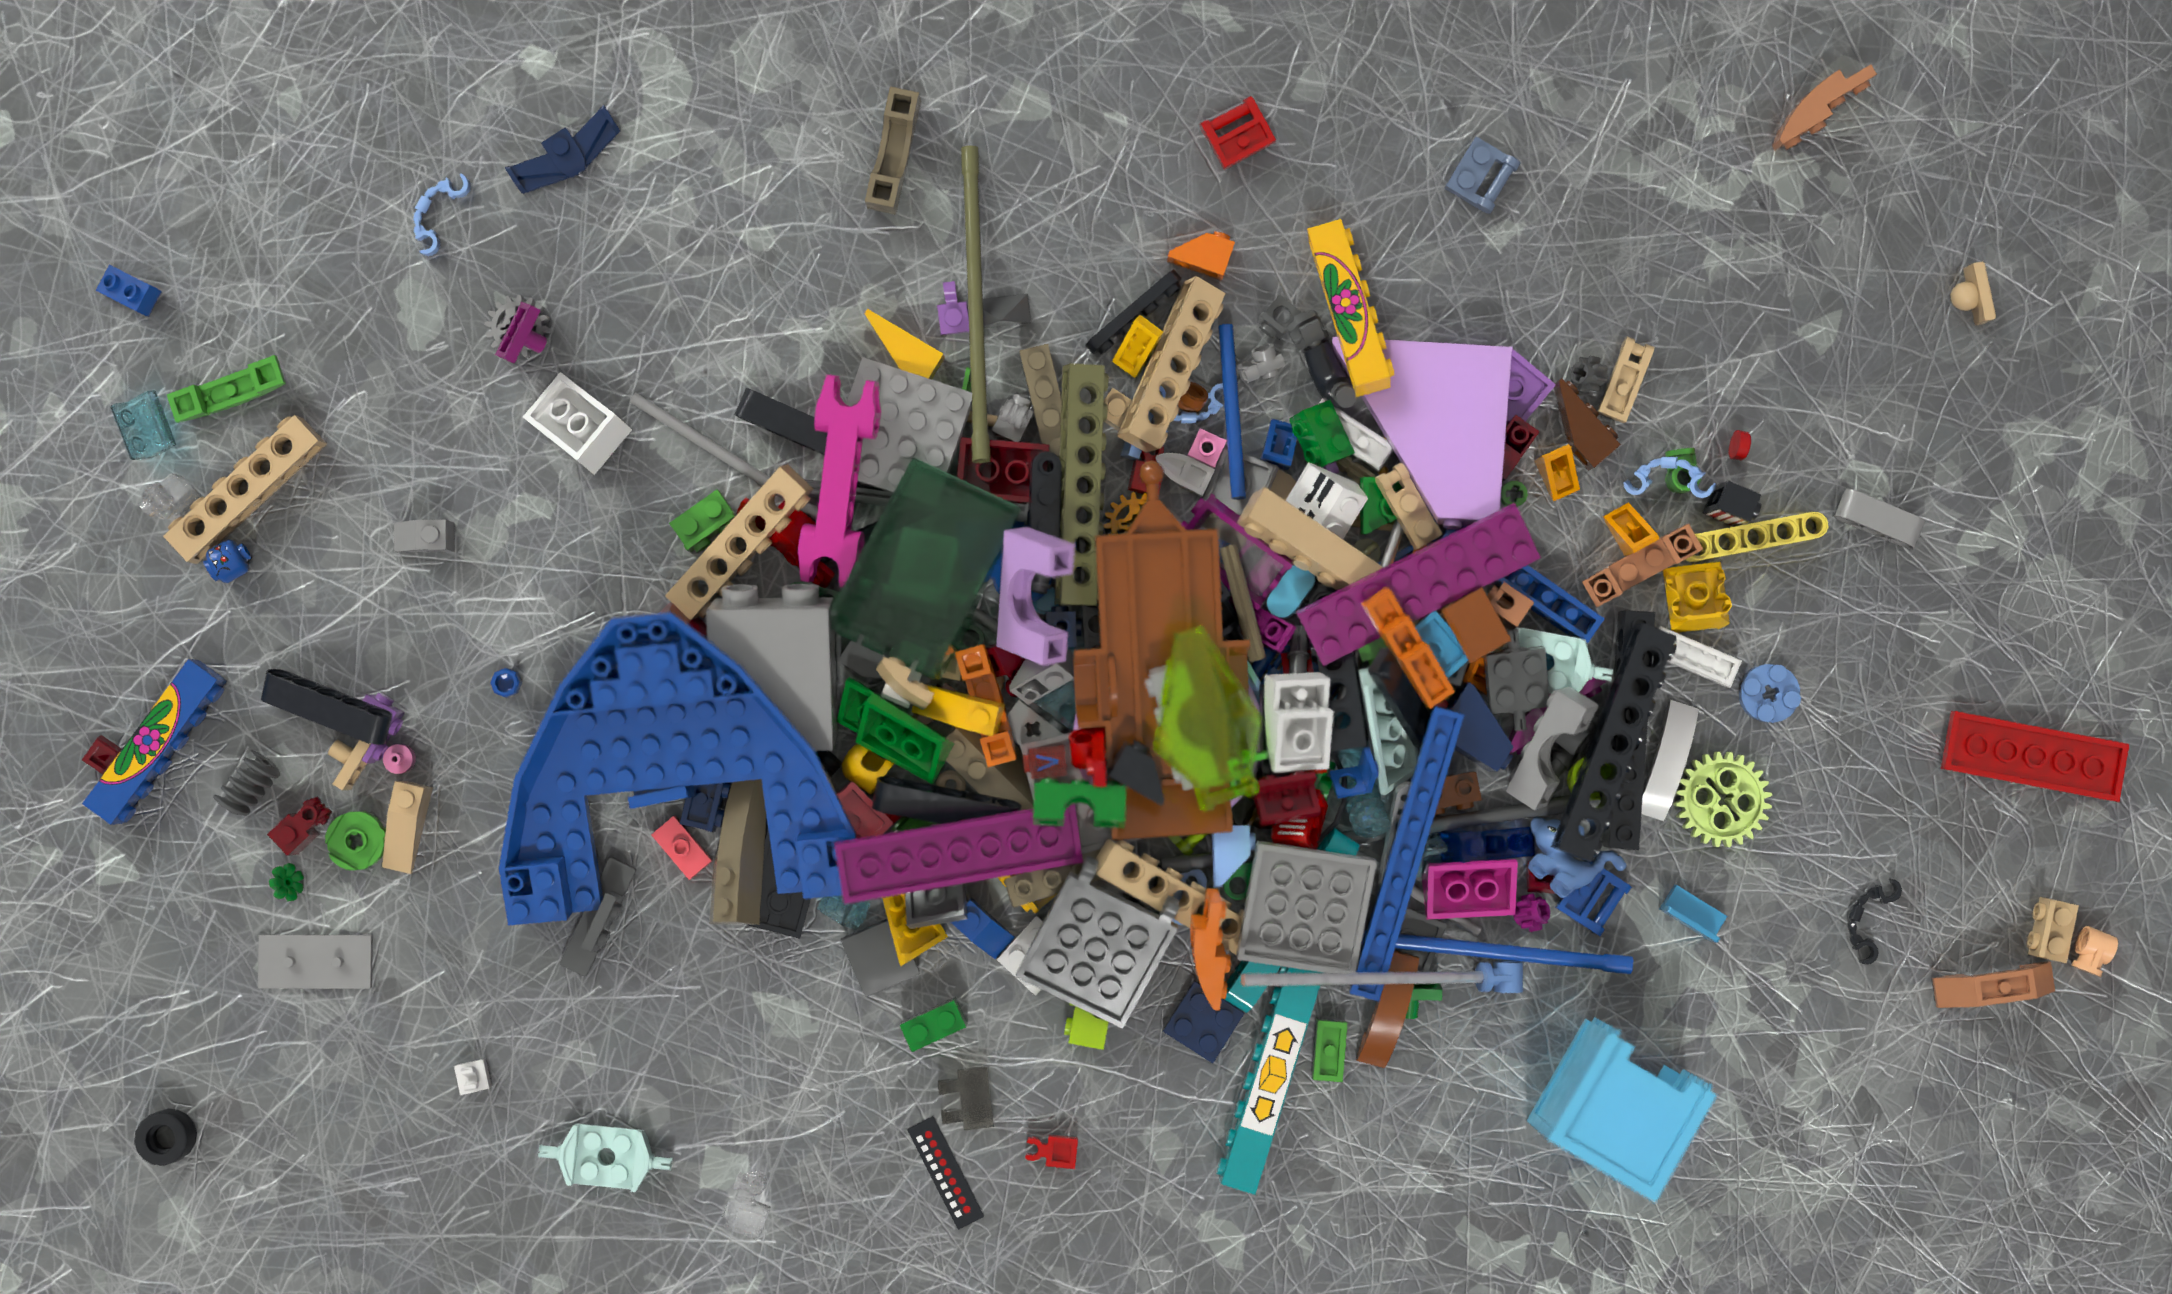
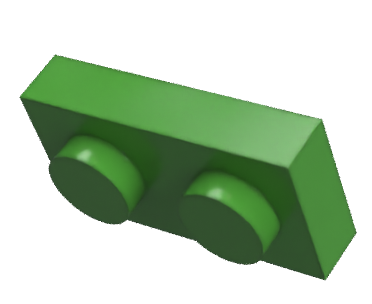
[1312,1019,1347,1082]

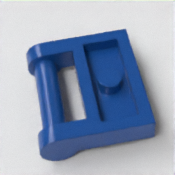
[1555,861,1632,937]

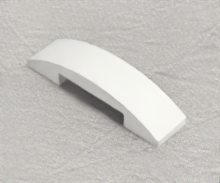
[1642,700,1699,821]

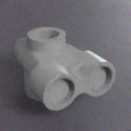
[1236,344,1285,383]

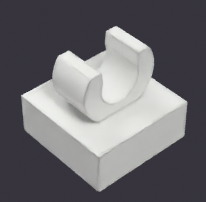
[454,1058,492,1095]

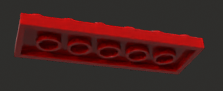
[1941,711,2130,802]

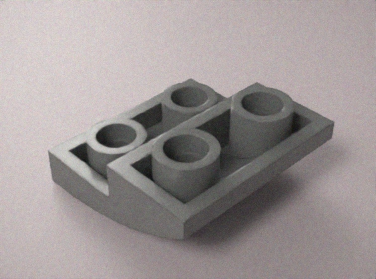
[841,918,920,997]

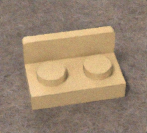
[2026,897,2079,963]

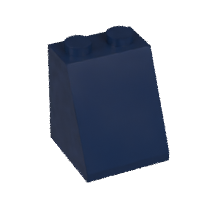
[1446,682,1514,772]

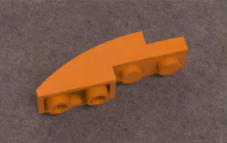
[1190,888,1231,1010]

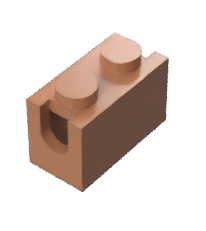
[1487,582,1534,630]

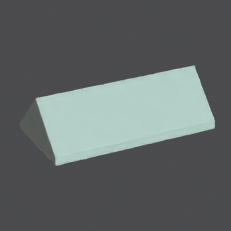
[1358,668,1419,795]

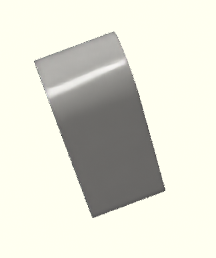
[1834,489,1925,549]

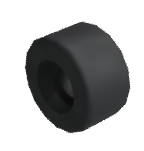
[134,1109,197,1166]

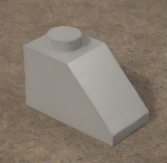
[394,520,455,552]

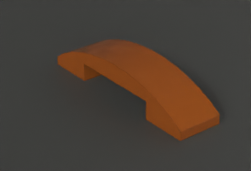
[1356,951,1419,1068]

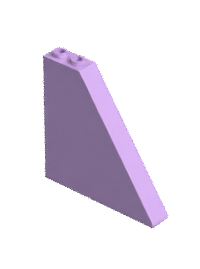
[1332,337,1512,530]

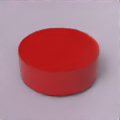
[1729,430,1751,461]

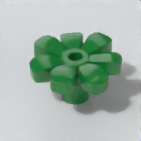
[269,863,304,902]

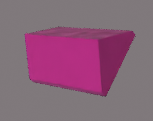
[1421,859,1518,919]

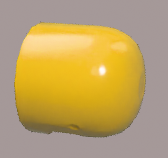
[842,743,894,795]

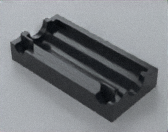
[744,828,811,939]

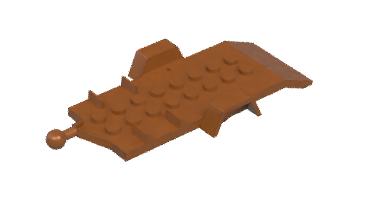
[1073,461,1253,840]

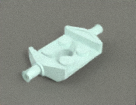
[1483,627,1613,694]
[538,1123,673,1192]

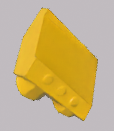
[1663,562,1732,634]

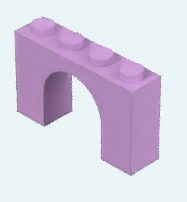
[996,527,1075,666]

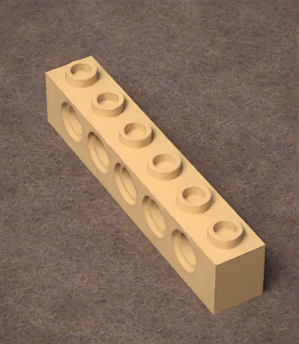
[1117,276,1226,453]
[163,415,327,564]
[665,464,813,620]
[1095,838,1244,954]

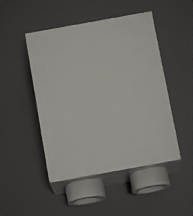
[706,584,838,751]

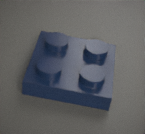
[1162,981,1245,1063]

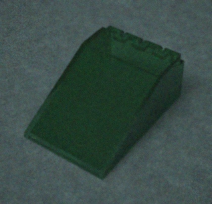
[831,457,1021,680]

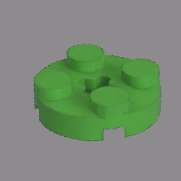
[325,811,386,870]

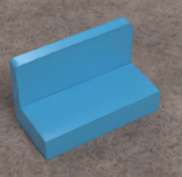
[1659,884,1728,943]

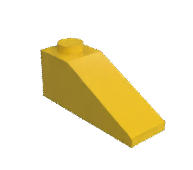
[864,309,945,379]
[911,684,1005,736]

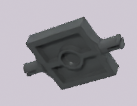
[1484,629,1549,731]

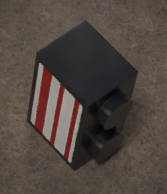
[1703,480,1762,527]

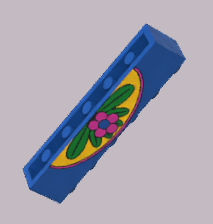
[82,659,227,825]

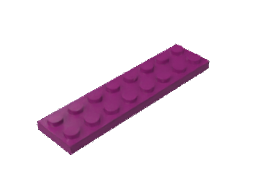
[1296,503,1541,666]
[834,804,1083,904]

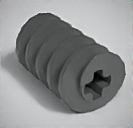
[213,750,280,816]

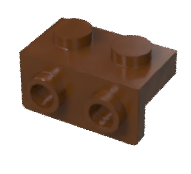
[1435,771,1482,815]

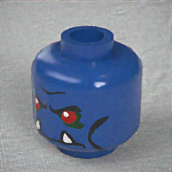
[203,539,252,583]

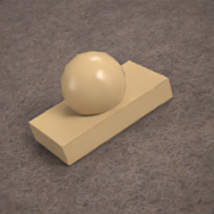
[1950,261,1996,326]

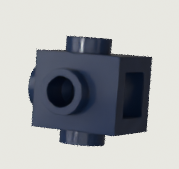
[1041,606,1082,649]

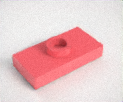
[651,815,713,880]

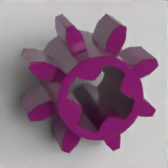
[1513,893,1551,932]

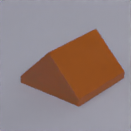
[1441,587,1511,663]

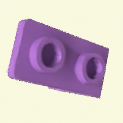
[362,692,405,764]

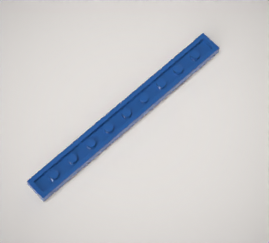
[1349,706,1464,1002]

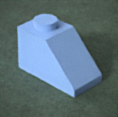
[1212,825,1256,888]

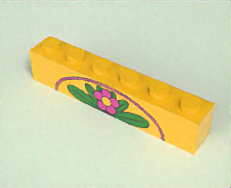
[1307,219,1395,397]

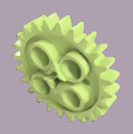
[1673,751,1772,847]

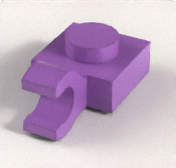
[937,281,969,336]

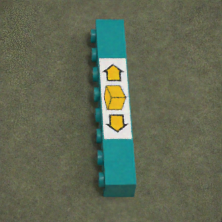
[1216,966,1324,1195]

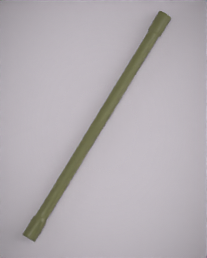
[961,145,990,463]

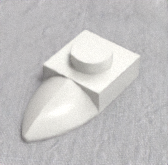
[1156,453,1215,497]

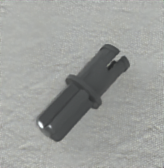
[1287,626,1310,674]

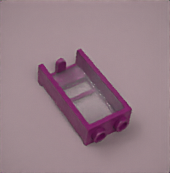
[1181,493,1293,610]

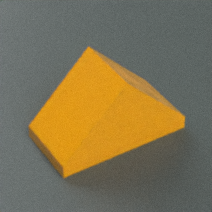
[1534,444,1580,502]
[1603,502,1659,556]

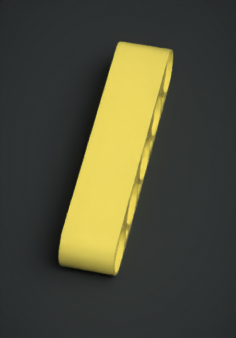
[1685,512,1828,562]

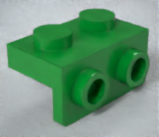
[1289,400,1355,468]

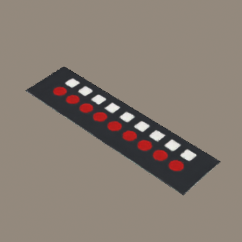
[907,1116,985,1230]

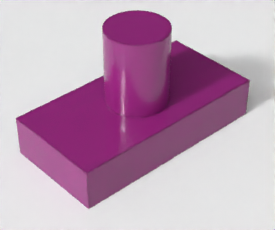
[495,302,547,364]

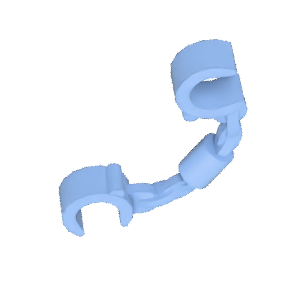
[414,174,471,256]
[1159,383,1223,424]
[1623,456,1716,498]

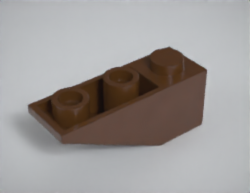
[1554,378,1621,471]

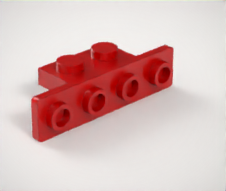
[736,498,835,588]

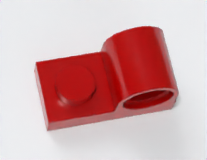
[1069,727,1107,787]

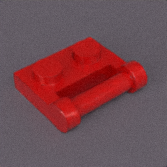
[1199,96,1276,170]

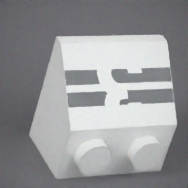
[1286,462,1368,539]

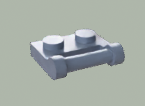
[1444,136,1521,214]

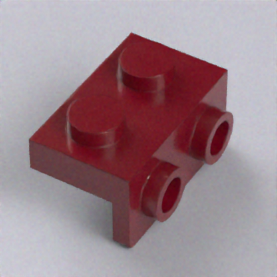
[1253,771,1321,826]

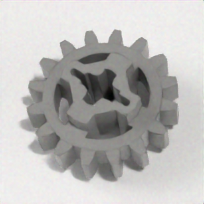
[484,295,551,360]

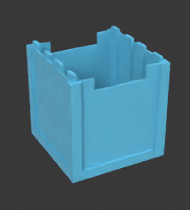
[1527,1017,1717,1203]

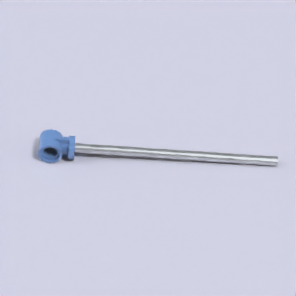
[1241,960,1523,993]

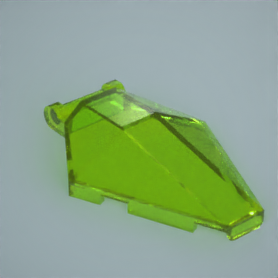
[1153,626,1263,811]

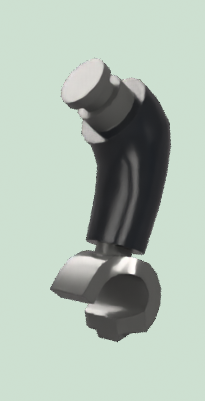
[1287,310,1357,408]

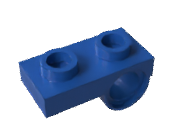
[96,265,162,317]

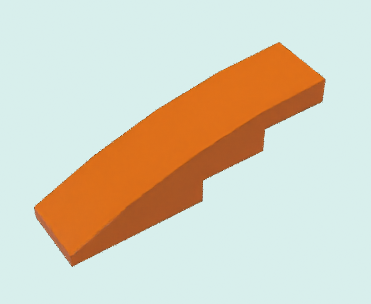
[1361,587,1455,709]

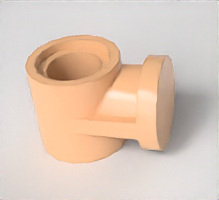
[2071,926,2118,977]

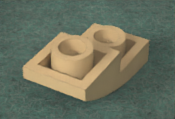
[876,657,934,710]

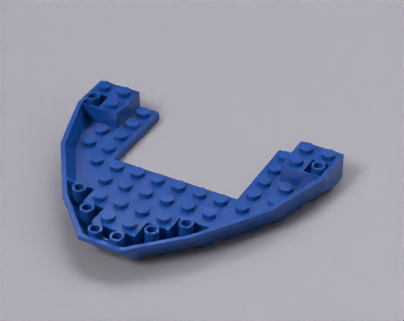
[499,612,858,926]

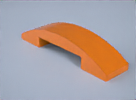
[955,644,1017,767]

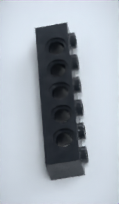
[1304,576,1370,756]

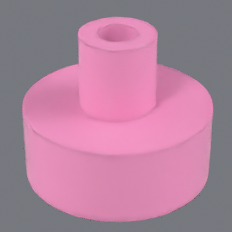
[383,744,416,774]

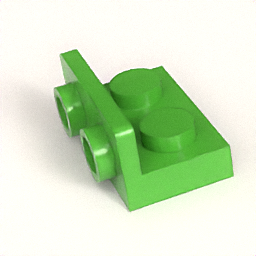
[669,489,736,553]

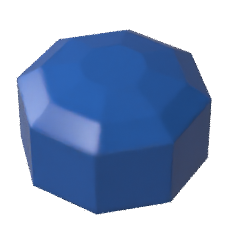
[490,668,522,698]

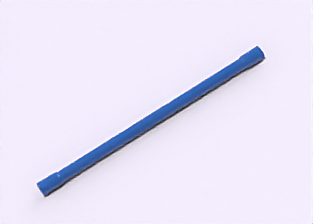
[1361,930,1633,974]

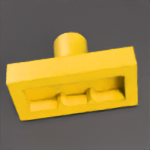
[1112,315,1164,378]

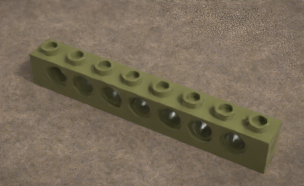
[1054,363,1109,606]

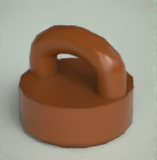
[1177,382,1209,412]

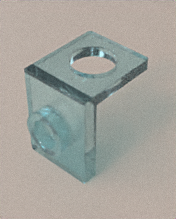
[1416,833,1448,878]

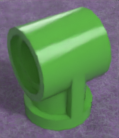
[1665,448,1701,494]

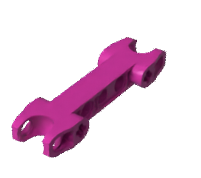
[798,375,881,588]

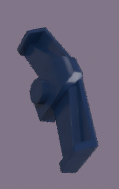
[505,104,621,194]

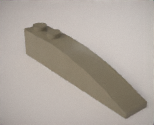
[946,727,1034,810]
[709,779,766,925]

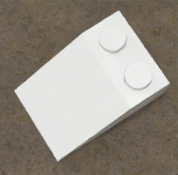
[523,372,632,475]

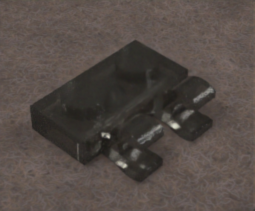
[938,1066,994,1131]

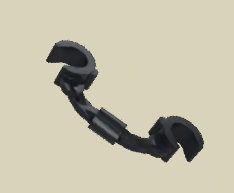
[1848,879,1902,965]

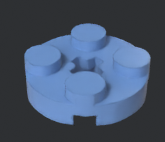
[1739,664,1801,723]

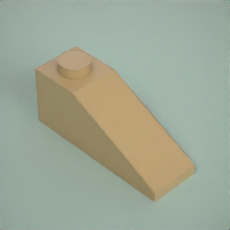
[382,781,433,874]

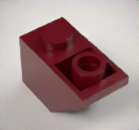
[1502,414,1540,482]

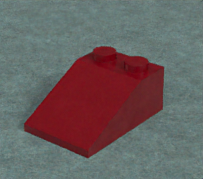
[955,437,1050,504]

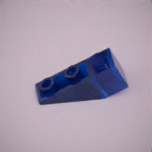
[1440,826,1535,863]

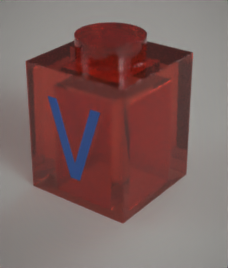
[1023,744,1067,779]

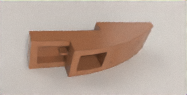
[1772,64,1877,151]

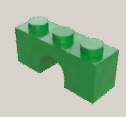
[1033,778,1126,828]

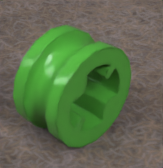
[1500,481,1528,507]

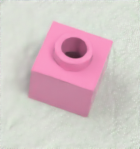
[1187,428,1227,469]

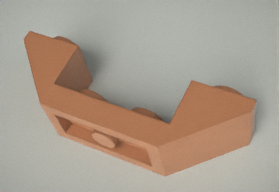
[1582,523,1704,608]
[1932,961,2055,1008]

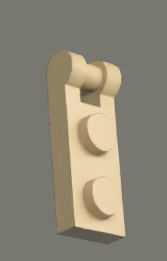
[1597,337,1655,423]
[1375,462,1442,550]

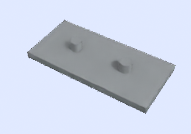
[258,934,373,989]

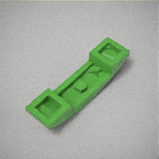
[167,355,286,423]

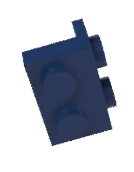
[680,782,732,832]

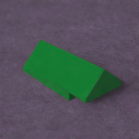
[837,677,955,784]

